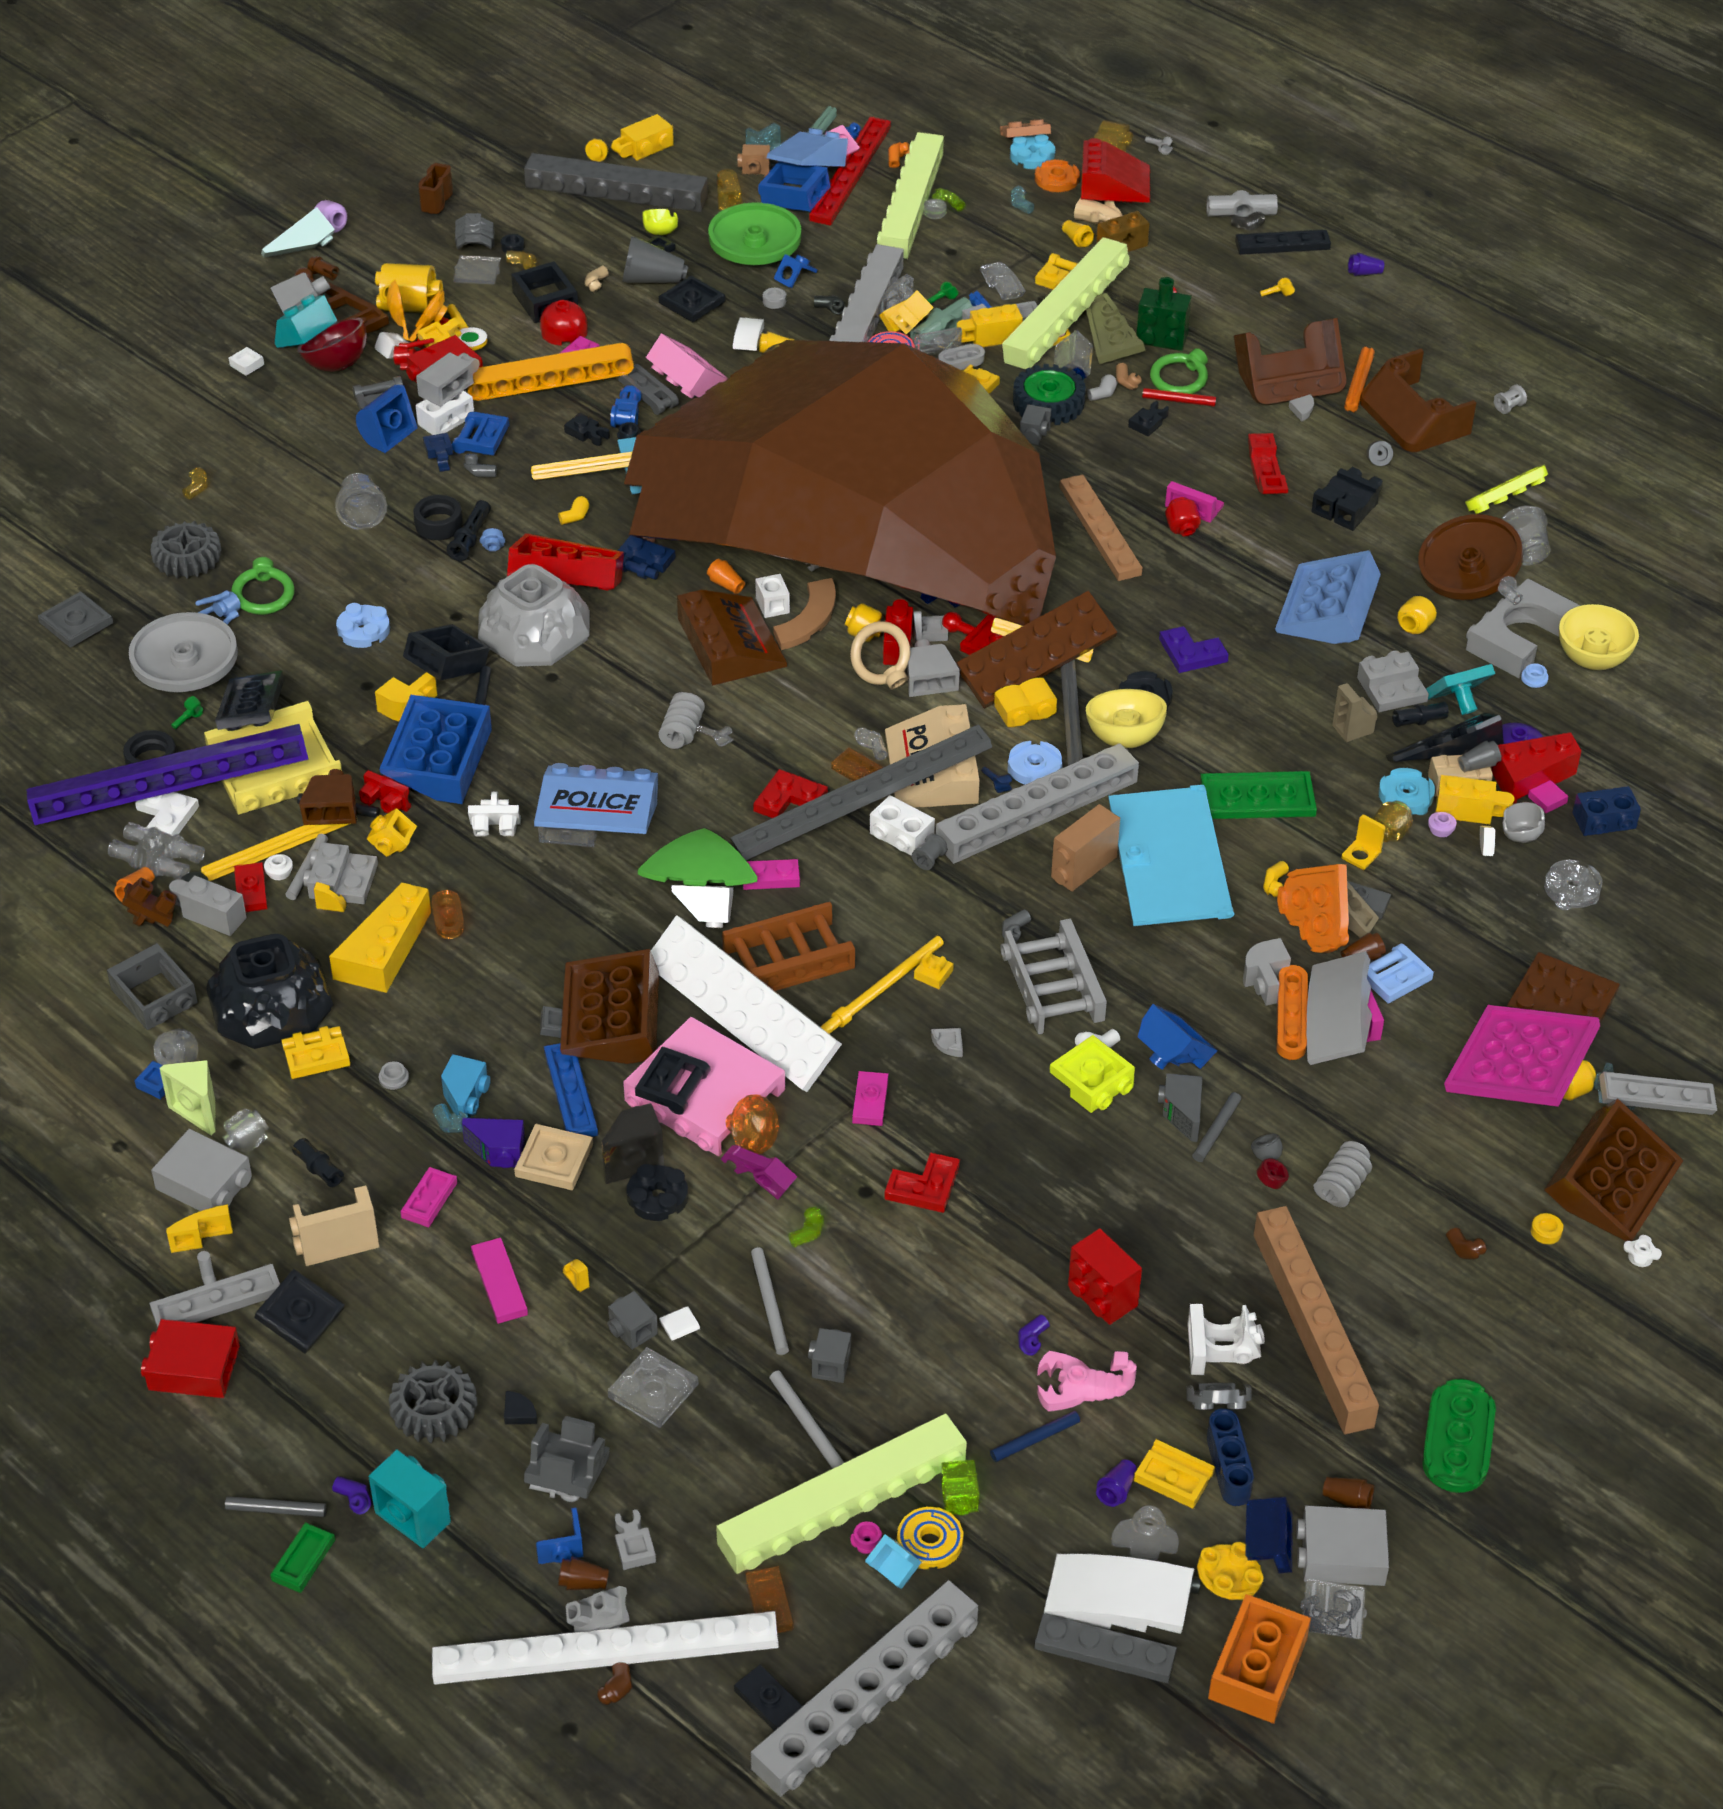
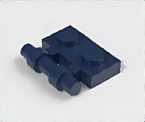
[618,535,675,580]

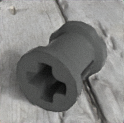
[912,833,948,870]

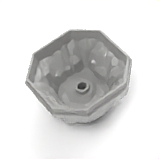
[478,564,590,666]

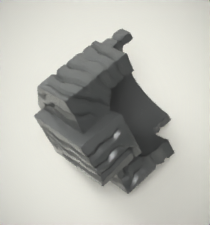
[455,213,495,249]

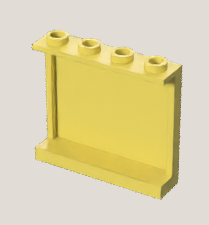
[204,701,342,815]

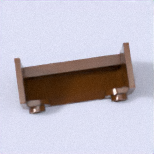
[1360,349,1476,452]

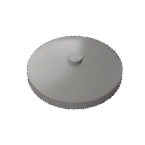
[129,612,238,692]

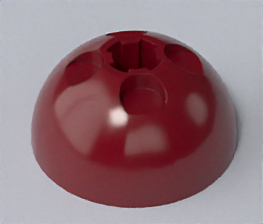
[298,318,367,372]

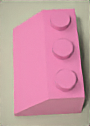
[646,333,729,399]

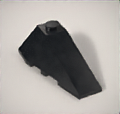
[1386,713,1504,762]

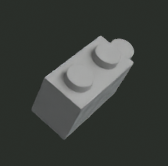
[416,352,480,407]
[169,876,247,936]

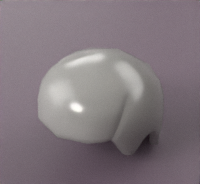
[1502,802,1545,843]

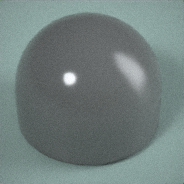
[1251,1133,1283,1161]

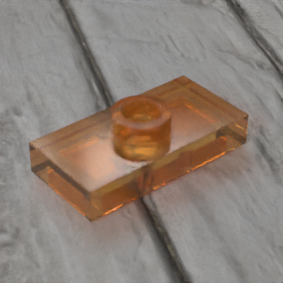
[831,748,884,781]
[745,1566,793,1633]

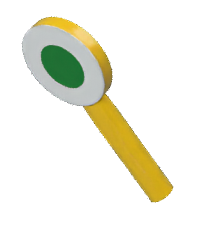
[447,304,487,351]

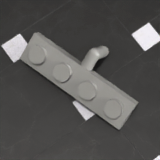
[150,1251,280,1329]

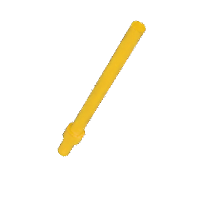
[820,936,944,1034]

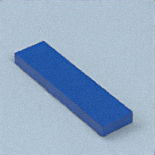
[544,1043,598,1137]

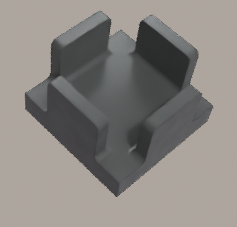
[524,1416,610,1499]

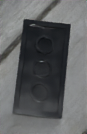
[215,670,284,731]

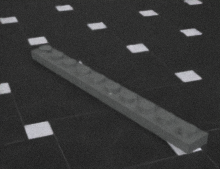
[731,724,992,860]

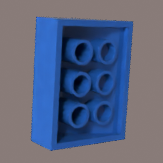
[379,695,492,804]

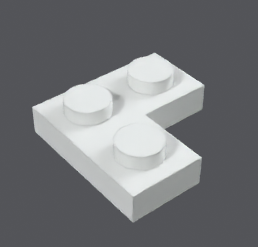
[135,792,199,843]

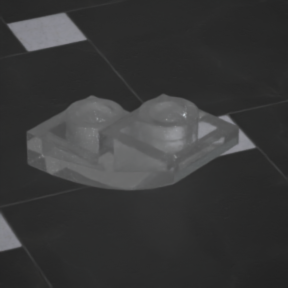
[980,262,1025,300]
[881,274,913,313]

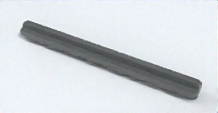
[1061,659,1083,766]

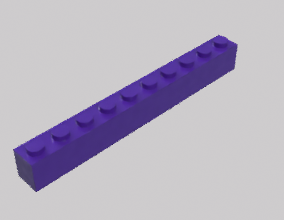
[26,724,308,825]

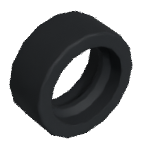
[413,495,463,540]
[123,730,177,765]

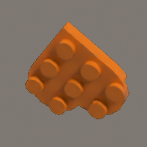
[1277,864,1349,953]

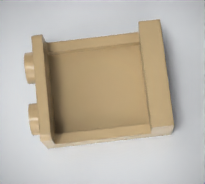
[289,1186,379,1266]

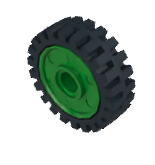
[1013,364,1085,426]

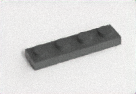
[1034,1613,1177,1683]

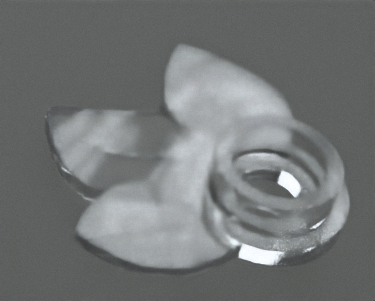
[1111,1506,1179,1561]

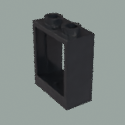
[511,261,578,324]
[403,624,490,681]

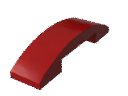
[1248,433,1288,494]

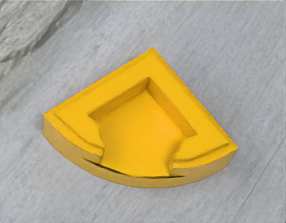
[314,882,347,912]
[563,1259,589,1292]

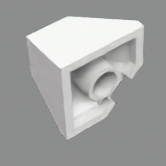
[672,885,734,928]

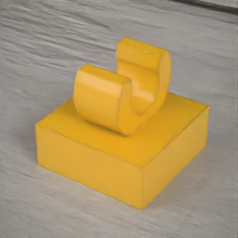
[914,950,953,989]

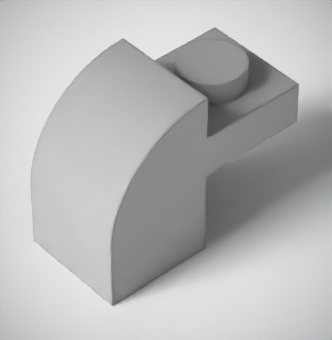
[1243,938,1291,1006]

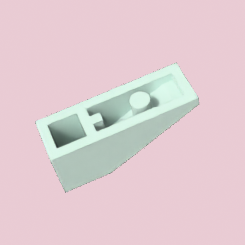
[261,207,335,257]

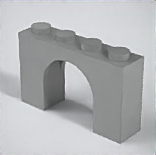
[1466,579,1580,678]

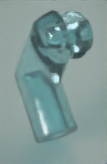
[1011,186,1034,214]
[433,1104,467,1133]

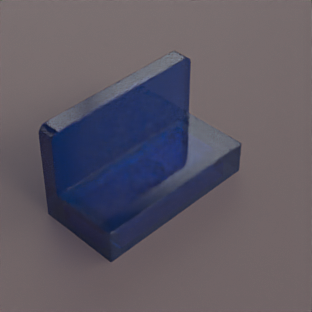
[1245,1497,1293,1573]

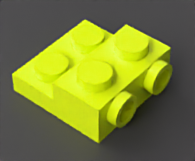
[1050,1035,1135,1113]

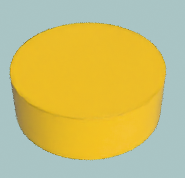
[1531,1213,1563,1244]

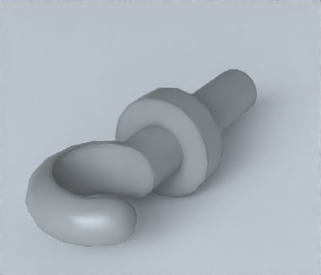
[529,1484,579,1502]

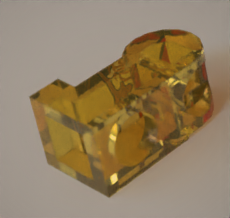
[717,169,741,210]

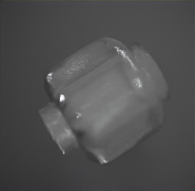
[153,1029,199,1065]
[223,1108,269,1153]

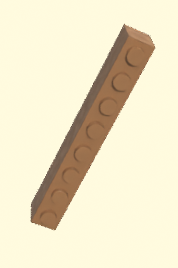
[1254,1206,1379,1435]

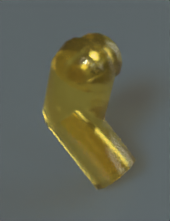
[506,251,537,269]

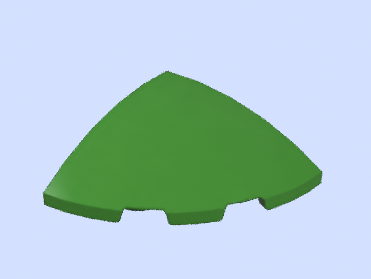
[638,828,757,886]

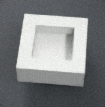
[229,347,264,375]

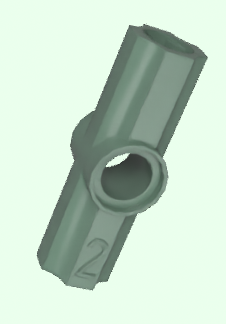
[910,297,973,348]

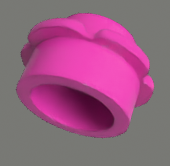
[850,1522,882,1554]

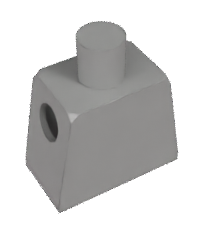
[271,273,331,315]
[907,639,960,697]

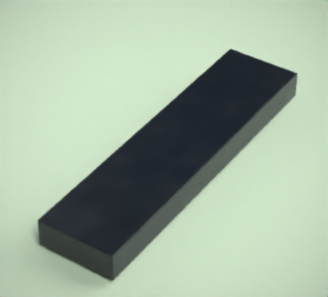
[1235,229,1331,255]

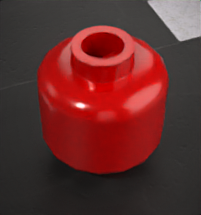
[1165,497,1201,536]

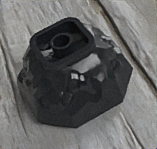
[206,934,334,1049]

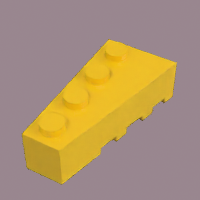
[329,883,431,993]

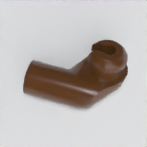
[597,1662,632,1705]

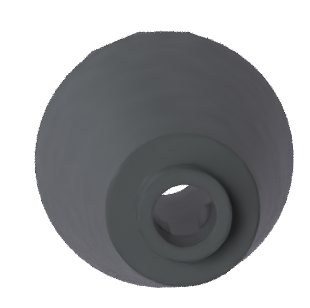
[622,236,688,283]

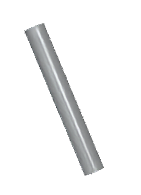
[286,834,328,900]

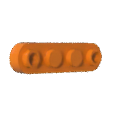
[1276,965,1308,1060]

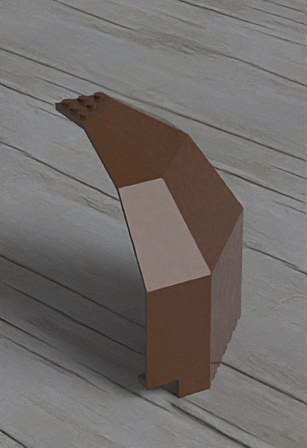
[624,340,1056,626]

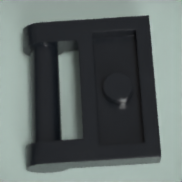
[635,1046,711,1115]

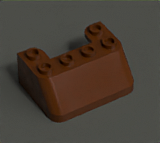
[1233,318,1346,405]

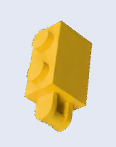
[611,114,673,160]
[956,304,1023,347]
[1435,775,1514,824]

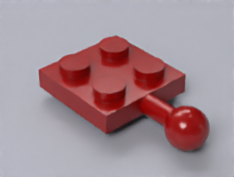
[942,612,1004,655]

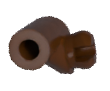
[1446,1228,1487,1260]

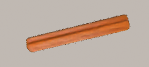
[1344,347,1375,412]

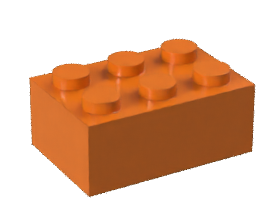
[1208,1594,1311,1724]

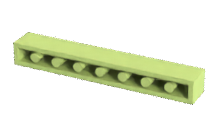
[877,132,944,259]
[1002,237,1129,369]
[716,1414,967,1574]

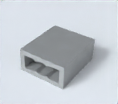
[151,1129,252,1211]
[1296,1506,1389,1586]

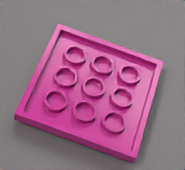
[1444,1005,1600,1107]

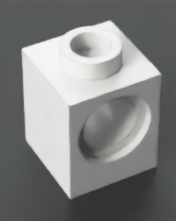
[756,574,790,618]

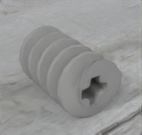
[659,692,705,749]
[1313,1141,1372,1207]

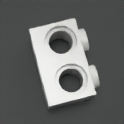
[416,391,474,435]
[870,795,935,856]

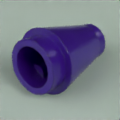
[1348,253,1384,276]
[1096,1459,1137,1507]

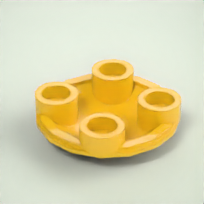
[1197,1542,1264,1600]

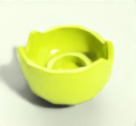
[642,209,678,236]

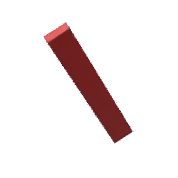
[809,117,891,226]

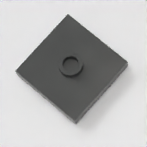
[38,591,113,648]

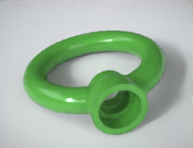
[1150,348,1208,394]
[231,557,294,615]

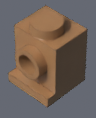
[738,144,770,177]

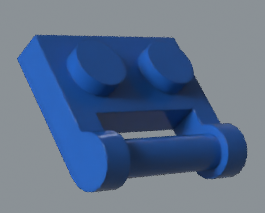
[452,412,509,455]

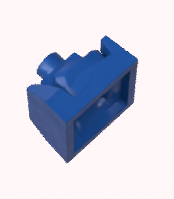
[1138,1004,1218,1070]

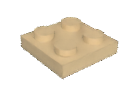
[514,1124,593,1190]

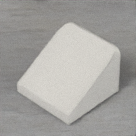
[375,332,409,358]

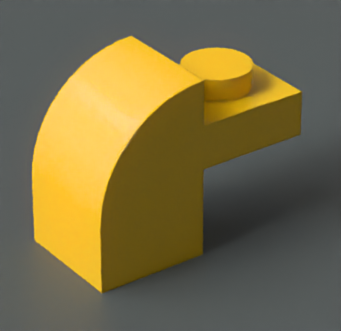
[890,290,934,334]
[375,672,437,721]

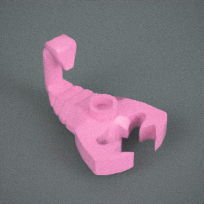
[1037,1351,1137,1411]

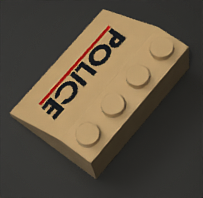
[885,704,979,808]

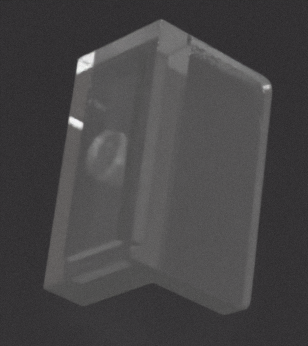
[1054,330,1093,379]

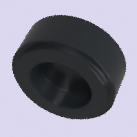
[501,234,524,254]

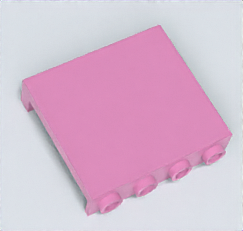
[624,1017,785,1157]

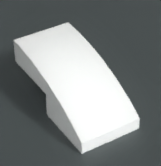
[733,318,764,351]

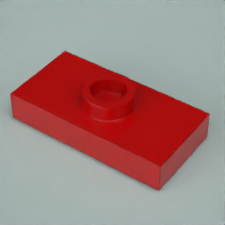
[234,862,268,912]

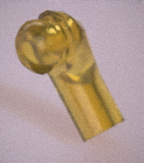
[182,467,208,500]

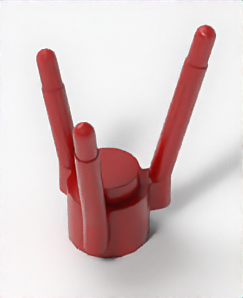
[393,338,435,370]

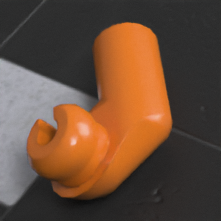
[888,142,910,168]

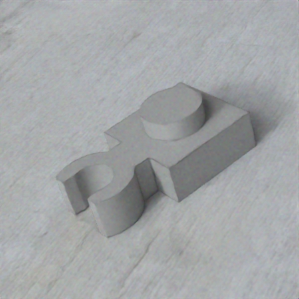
[615,1509,656,1570]

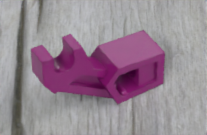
[721,1145,797,1199]

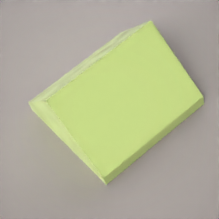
[160,1060,215,1135]

